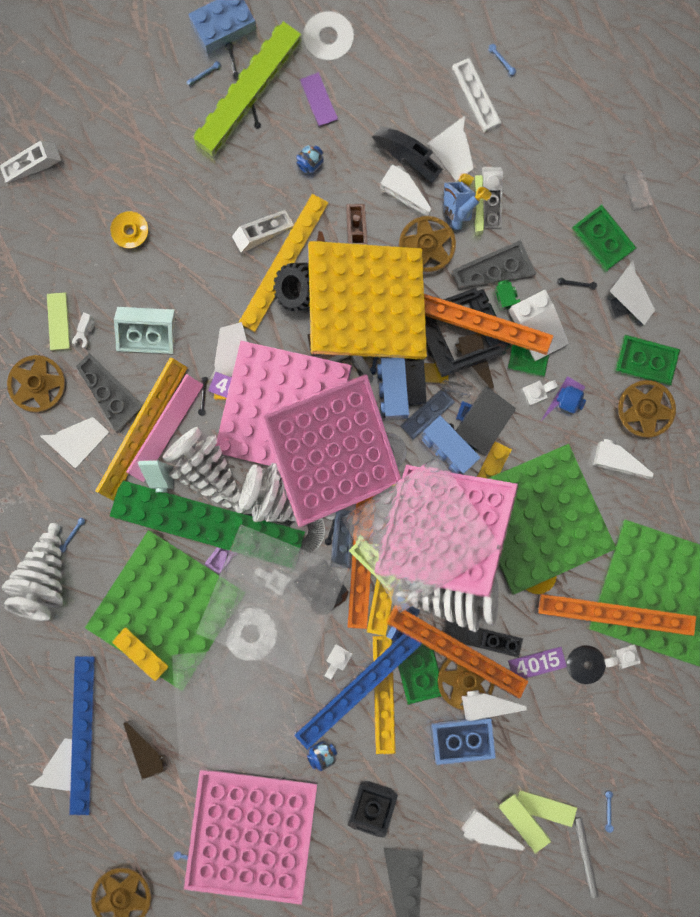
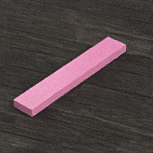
[126,374,203,482]

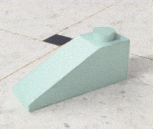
[138,461,174,493]

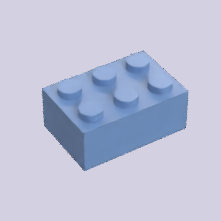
[188,0,257,54]
[377,358,409,421]
[421,415,481,475]
[431,717,496,765]

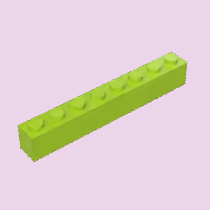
[194,21,302,157]

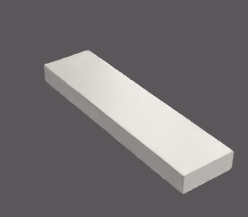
[452,58,502,133]

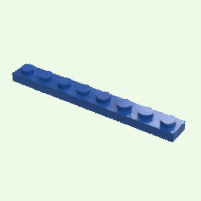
[294,634,421,750]
[69,656,96,815]

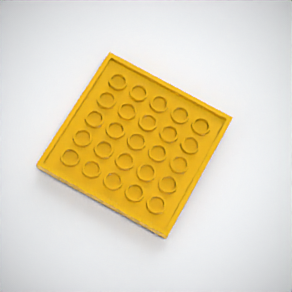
[308,241,427,359]

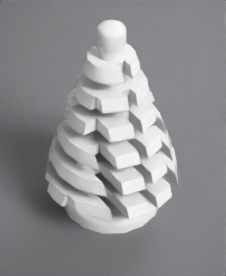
[163,427,245,514]
[239,463,336,522]
[2,523,63,621]
[400,578,499,632]

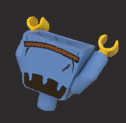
[444,173,492,230]

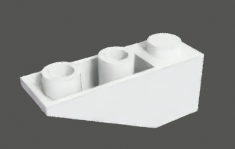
[482,167,503,228]

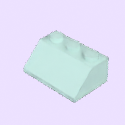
[114,307,175,354]

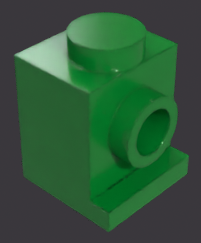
[494,280,520,311]

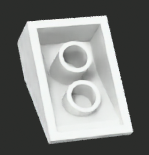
[509,290,569,361]

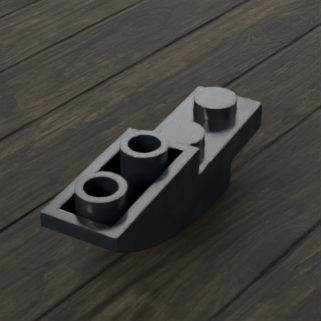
[371,126,443,183]
[405,358,427,405]
[443,620,523,658]

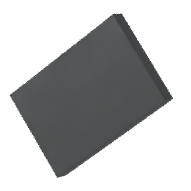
[456,386,516,456]

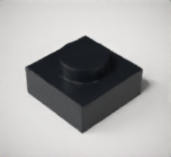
[608,298,632,319]

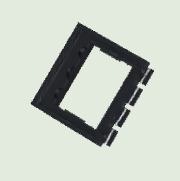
[425,288,511,377]

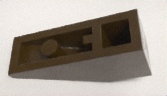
[455,333,494,390]
[123,720,168,779]

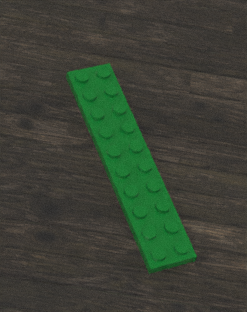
[109,480,305,569]

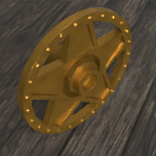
[399,216,456,272]
[7,355,65,412]
[618,380,676,438]
[438,659,495,710]
[91,868,151,917]

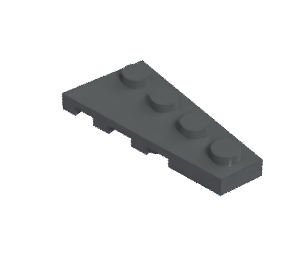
[452,240,536,289]
[76,353,143,434]
[384,848,423,917]

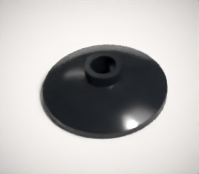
[567,645,606,684]

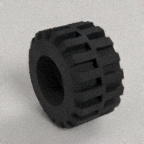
[273,262,310,311]

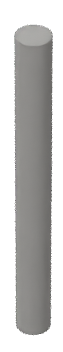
[574,817,599,898]

